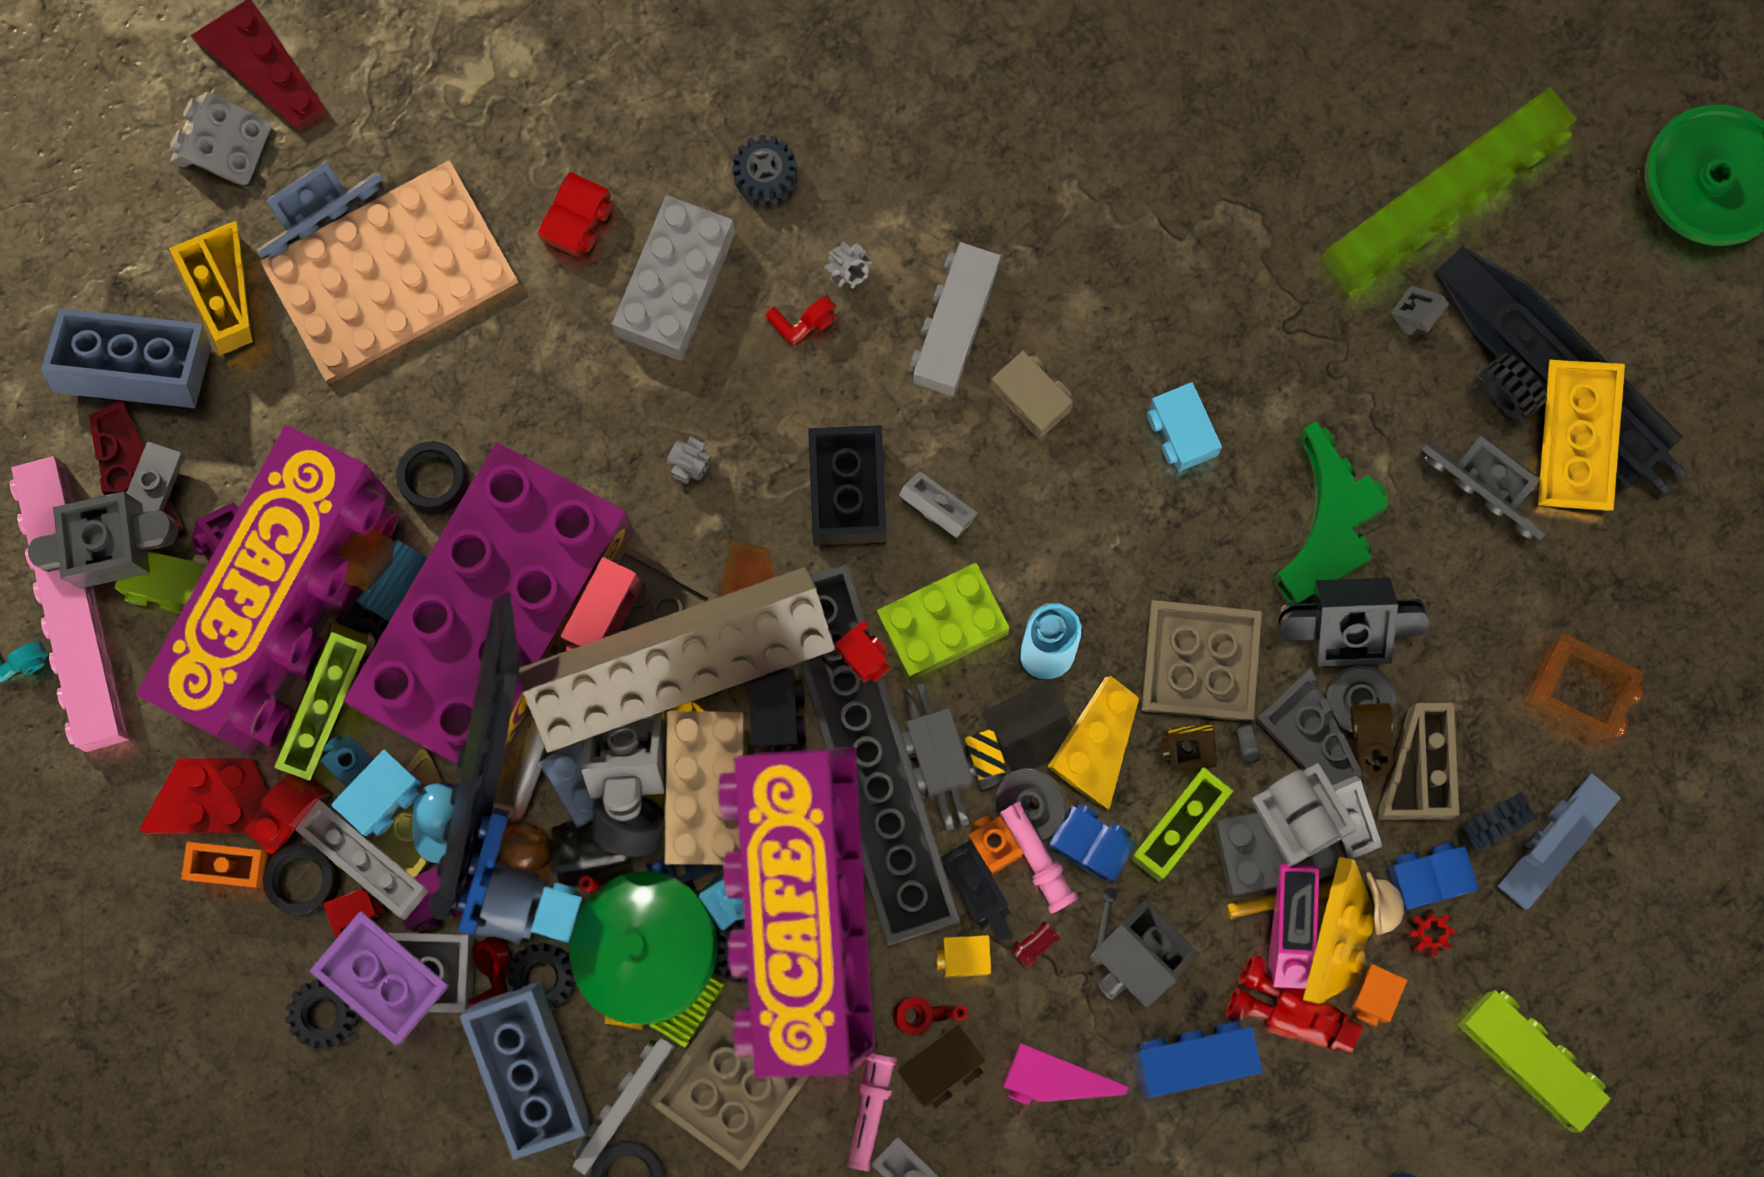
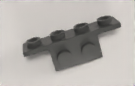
[1422,434,1547,540]

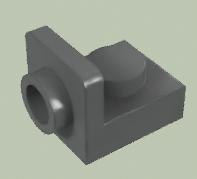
[1391,286,1449,335]

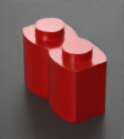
[538,172,613,258]

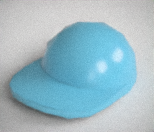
[1020,602,1082,679]
[412,782,454,863]

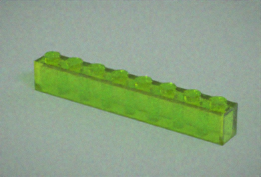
[1320,87,1578,294]

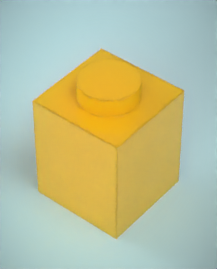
[936,935,991,978]

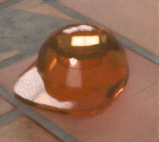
[497,820,552,871]

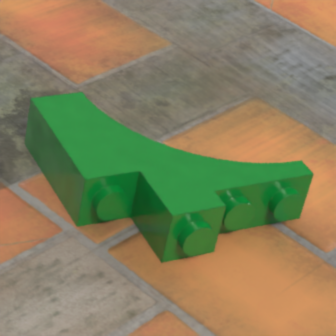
[1273,421,1389,604]

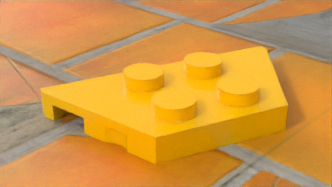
[1303,857,1375,1004]

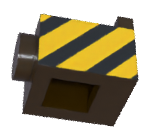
[1162,724,1217,771]

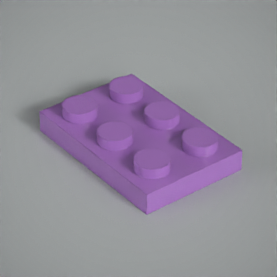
[309,911,449,1046]

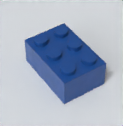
[1132,1021,1263,1098]

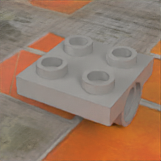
[1251,763,1358,867]

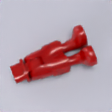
[1225,954,1363,1053]

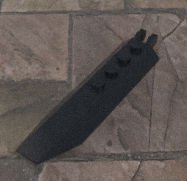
[1436,246,1688,495]
[429,591,520,920]

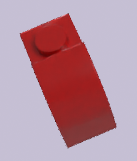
[244,774,332,855]

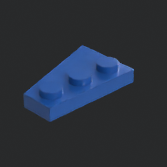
[458,807,510,935]

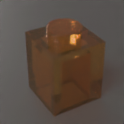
[337,529,394,592]

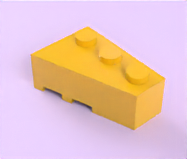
[169,220,253,356]

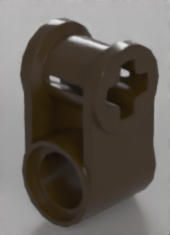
[1351,703,1394,777]

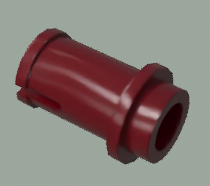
[1011,921,1060,969]

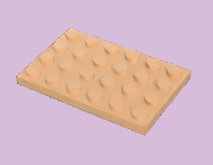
[260,160,518,385]

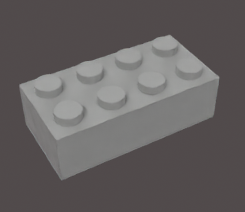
[612,195,736,362]

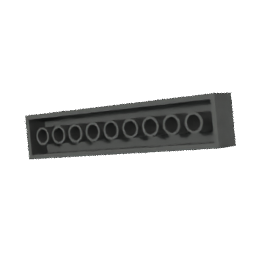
[800,564,960,946]

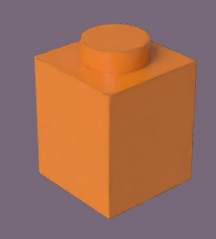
[1348,964,1407,1027]

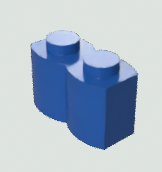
[1047,804,1136,884]
[1388,842,1479,911]

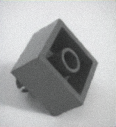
[1093,899,1200,1008]

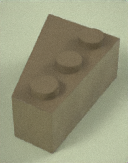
[1376,703,1459,820]

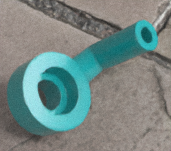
[0,641,48,682]

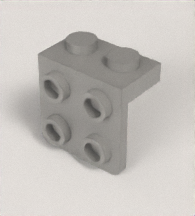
[170,92,271,186]

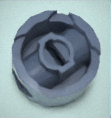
[475,861,546,946]

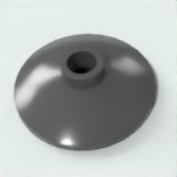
[996,768,1066,840]

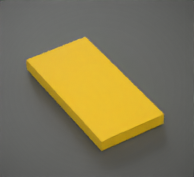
[1538,360,1625,511]

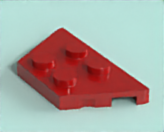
[140,758,270,834]

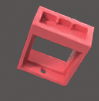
[560,557,643,651]

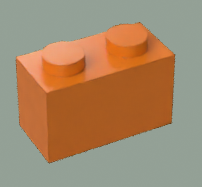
[181,842,272,888]

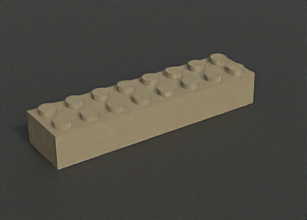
[519,567,835,753]

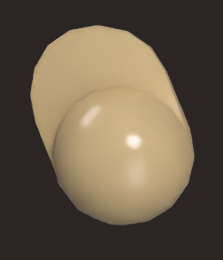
[1366,872,1404,935]

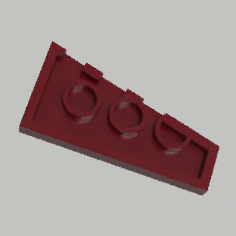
[190,0,327,131]
[89,400,184,532]

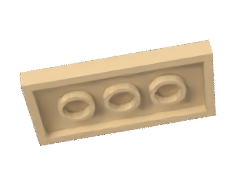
[664,711,743,865]

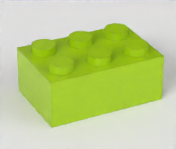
[876,562,1009,683]

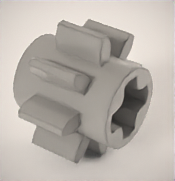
[824,242,872,288]
[666,436,711,484]

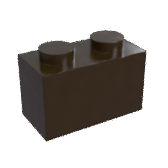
[897,1025,986,1109]

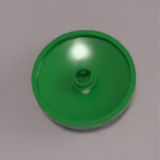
[1645,105,1764,246]
[569,871,718,1025]

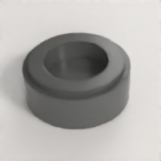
[1237,725,1261,764]

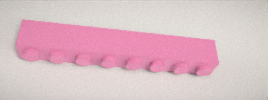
[9,456,129,752]

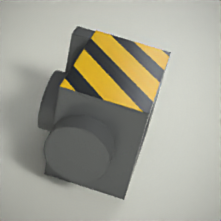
[960,729,1007,790]

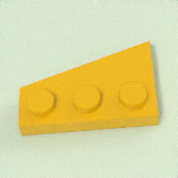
[1047,676,1139,810]

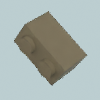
[990,350,1073,440]

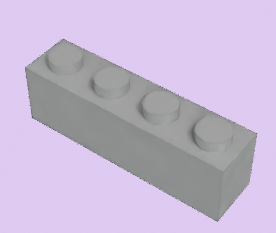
[909,242,1001,397]

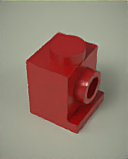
[834,620,892,684]
[323,887,387,939]

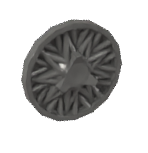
[1326,665,1396,733]

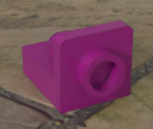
[191,502,239,561]

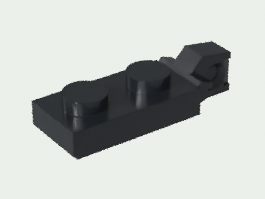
[940,840,1013,944]

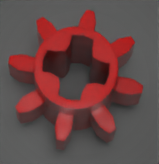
[1406,909,1457,957]

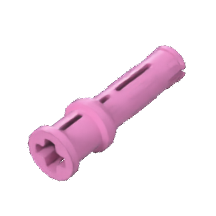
[999,801,1080,914]
[845,1053,899,1171]

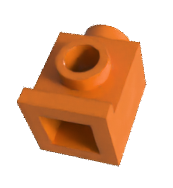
[968,814,1024,875]

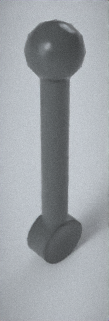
[1091,888,1117,965]

